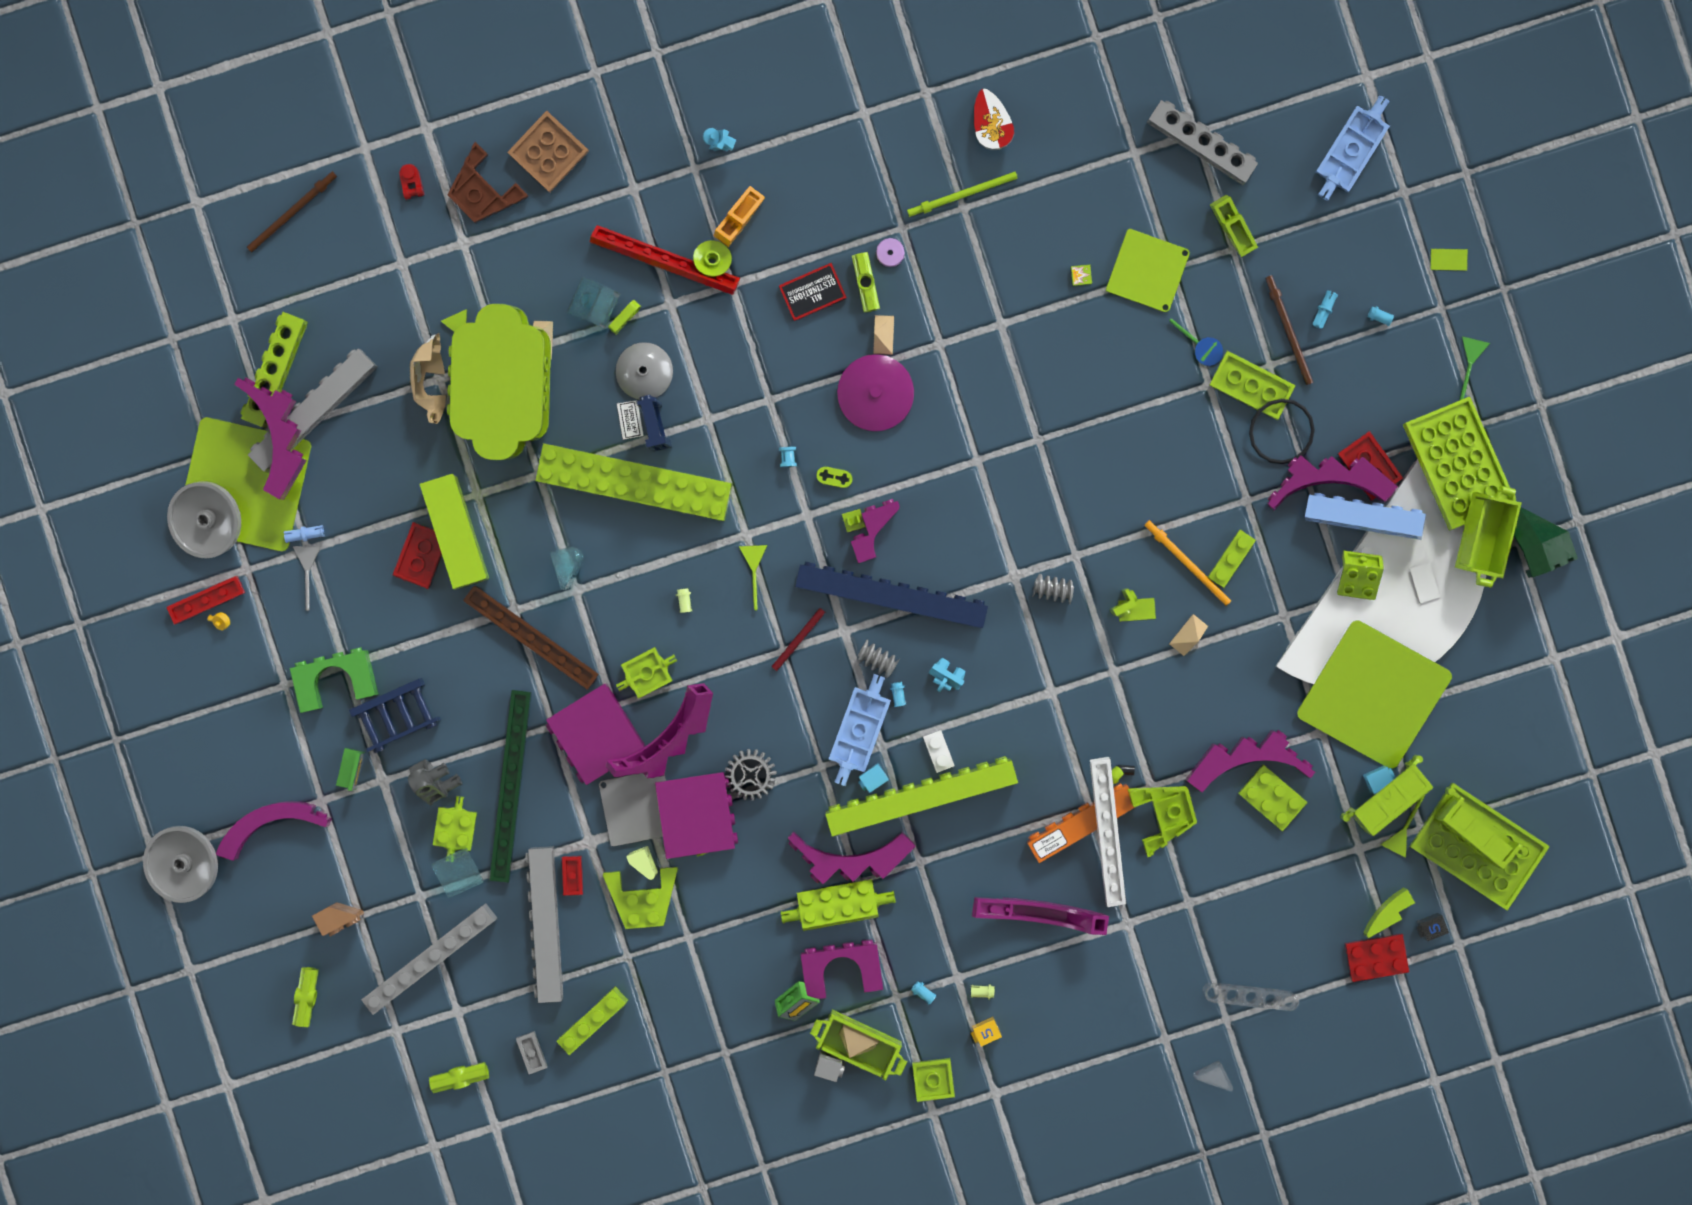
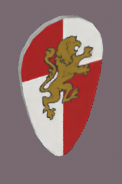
[974,89,1014,150]

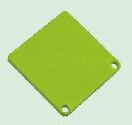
[1106,229,1190,312]

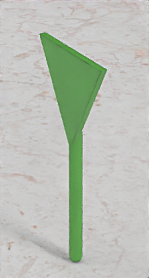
[1459,336,1490,401]

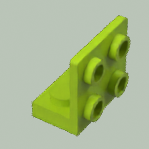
[1337,551,1384,600]

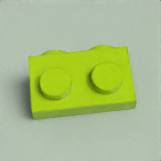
[1110,588,1138,618]

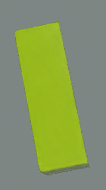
[420,474,489,590]

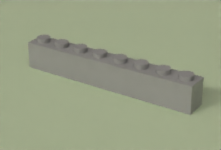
[248,348,378,473]
[526,846,563,1003]
[362,903,497,1015]

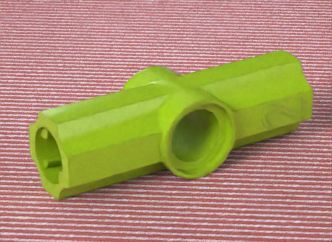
[852,252,880,313]
[292,967,319,1027]
[429,1062,489,1094]

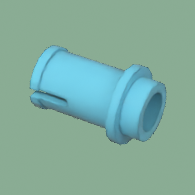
[1367,306,1394,326]
[890,682,906,707]
[911,981,936,1005]

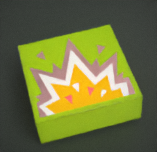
[1071,265,1092,286]

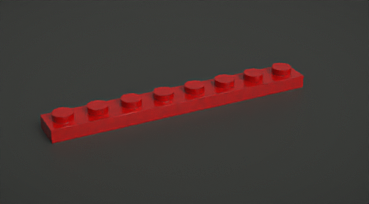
[589,225,740,295]

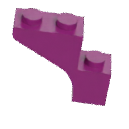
[851,499,900,563]

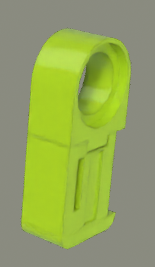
[608,300,641,335]

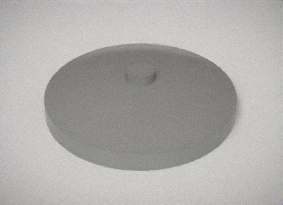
[167,481,241,558]
[143,826,218,903]

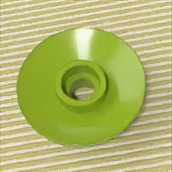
[693,240,732,277]

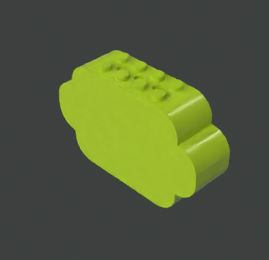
[447,304,551,460]

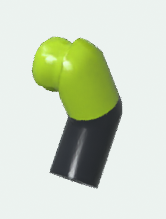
[1112,765,1135,784]

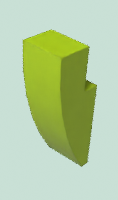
[1210,195,1258,257]
[1363,888,1415,938]

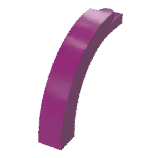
[216,801,332,861]

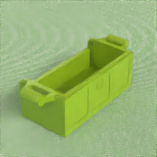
[1455,486,1522,588]
[1340,755,1433,836]
[1435,787,1528,869]
[810,1009,907,1081]

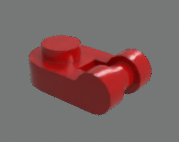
[399,164,424,200]

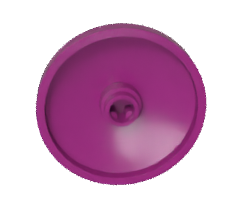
[837,354,914,432]

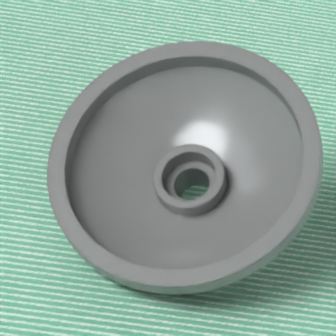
[616,343,673,400]

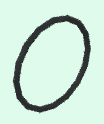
[1249,399,1315,464]

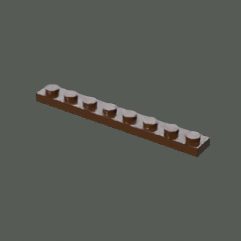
[463,585,599,690]

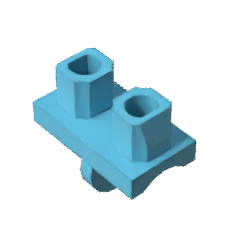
[703,128,736,152]
[929,658,965,692]

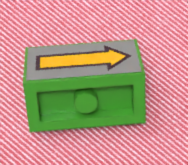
[336,748,365,791]
[775,981,820,1021]

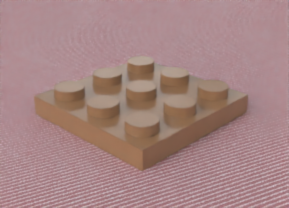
[507,111,589,192]

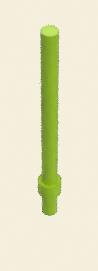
[907,172,1018,217]

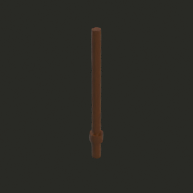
[247,171,337,252]
[1265,275,1314,385]

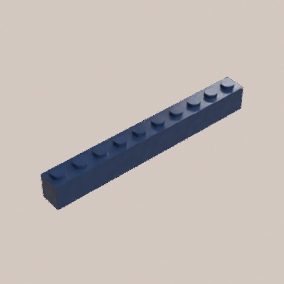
[795,561,988,628]

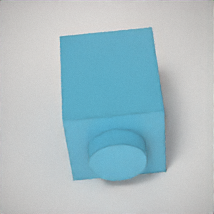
[858,763,889,793]
[1363,766,1395,794]

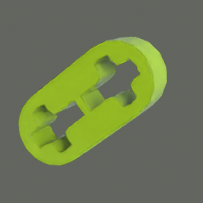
[817,467,852,488]

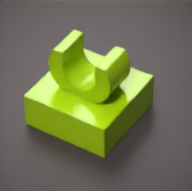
[842,509,865,533]

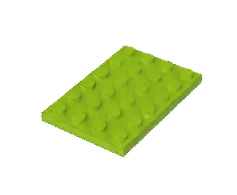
[1402,396,1511,531]
[1409,782,1550,911]

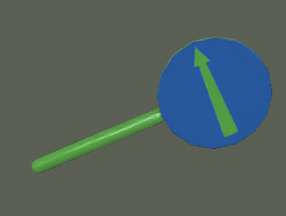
[1169,319,1223,366]

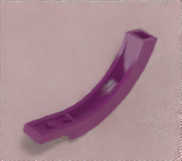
[972,897,1109,935]

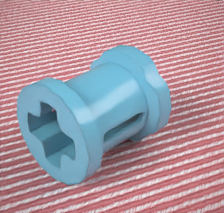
[779,447,797,467]

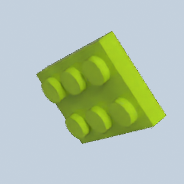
[1238,765,1308,831]

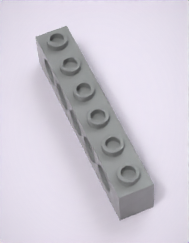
[1147,100,1258,185]

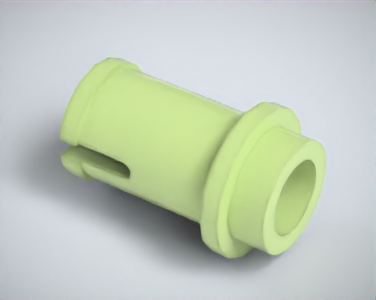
[676,588,692,613]
[971,984,995,1000]

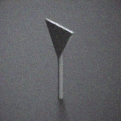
[293,546,321,611]

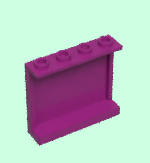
[546,683,645,785]
[655,772,738,859]

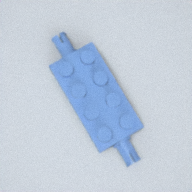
[1315,96,1390,201]
[829,674,891,786]

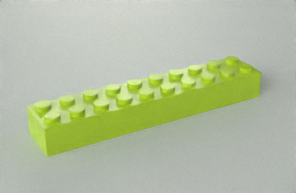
[535,443,733,521]
[825,756,1018,836]

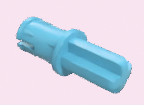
[1313,290,1338,329]

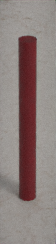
[771,608,826,671]

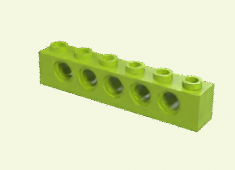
[241,312,308,428]

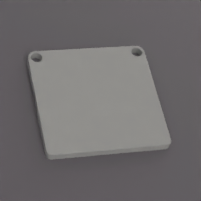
[599,773,666,846]

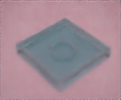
[432,848,483,898]

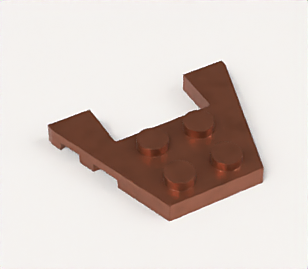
[447,142,528,223]

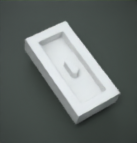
[923,730,954,773]

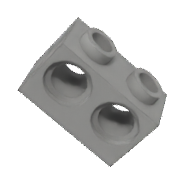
[814,1050,845,1082]

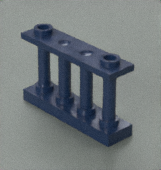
[349,678,441,753]

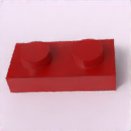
[562,856,583,896]

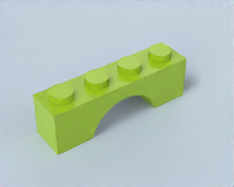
[556,986,628,1055]

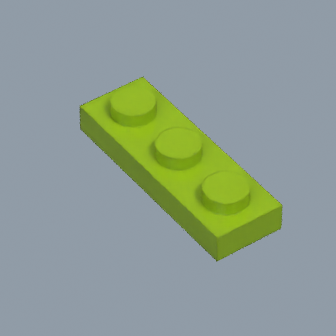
[1208,530,1256,588]

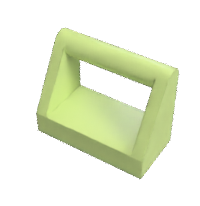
[626,846,658,880]

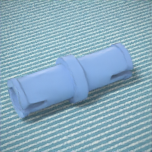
[284,525,325,543]

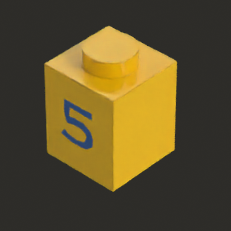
[971,1017,1002,1046]

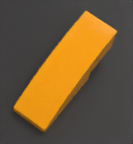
[713,186,765,247]

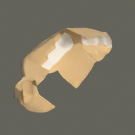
[410,333,446,424]

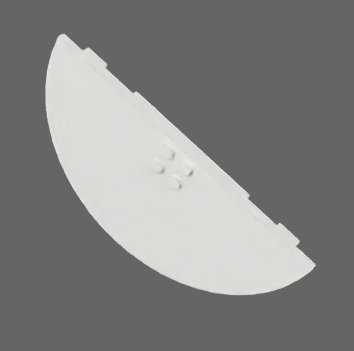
[1276,459,1486,684]

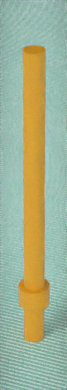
[1144,520,1231,606]

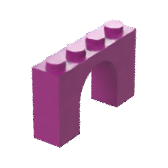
[801,939,883,999]

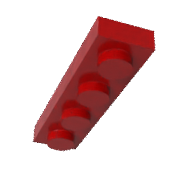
[166,576,245,625]

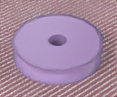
[876,238,905,267]

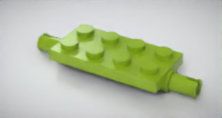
[781,879,896,931]

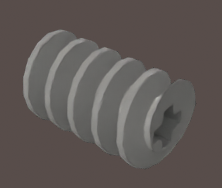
[1032,574,1074,604]
[858,640,900,679]

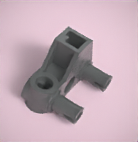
[408,759,463,806]

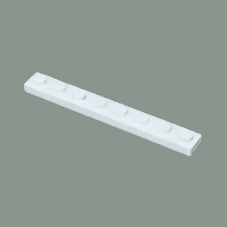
[1090,757,1126,907]

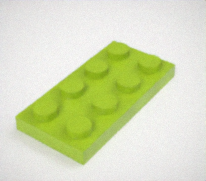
[1209,351,1296,420]

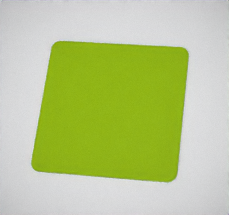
[185,417,311,551]
[1297,620,1452,769]

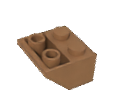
[312,902,364,937]

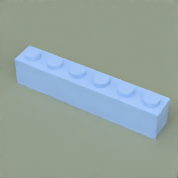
[1305,493,1426,540]

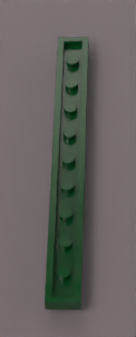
[490,690,532,883]

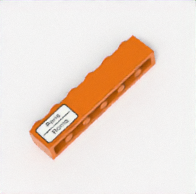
[1026,783,1135,863]

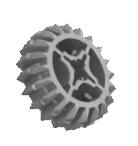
[725,749,777,801]

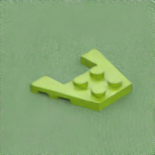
[1127,786,1197,857]
[603,867,678,929]

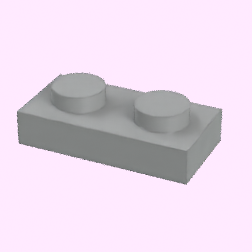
[516,1031,548,1074]

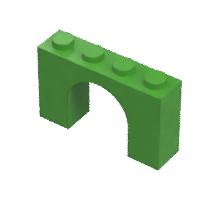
[290,647,379,713]

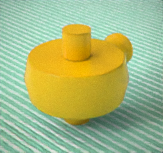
[207,612,230,630]

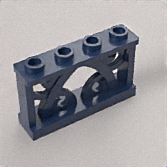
[636,395,672,452]

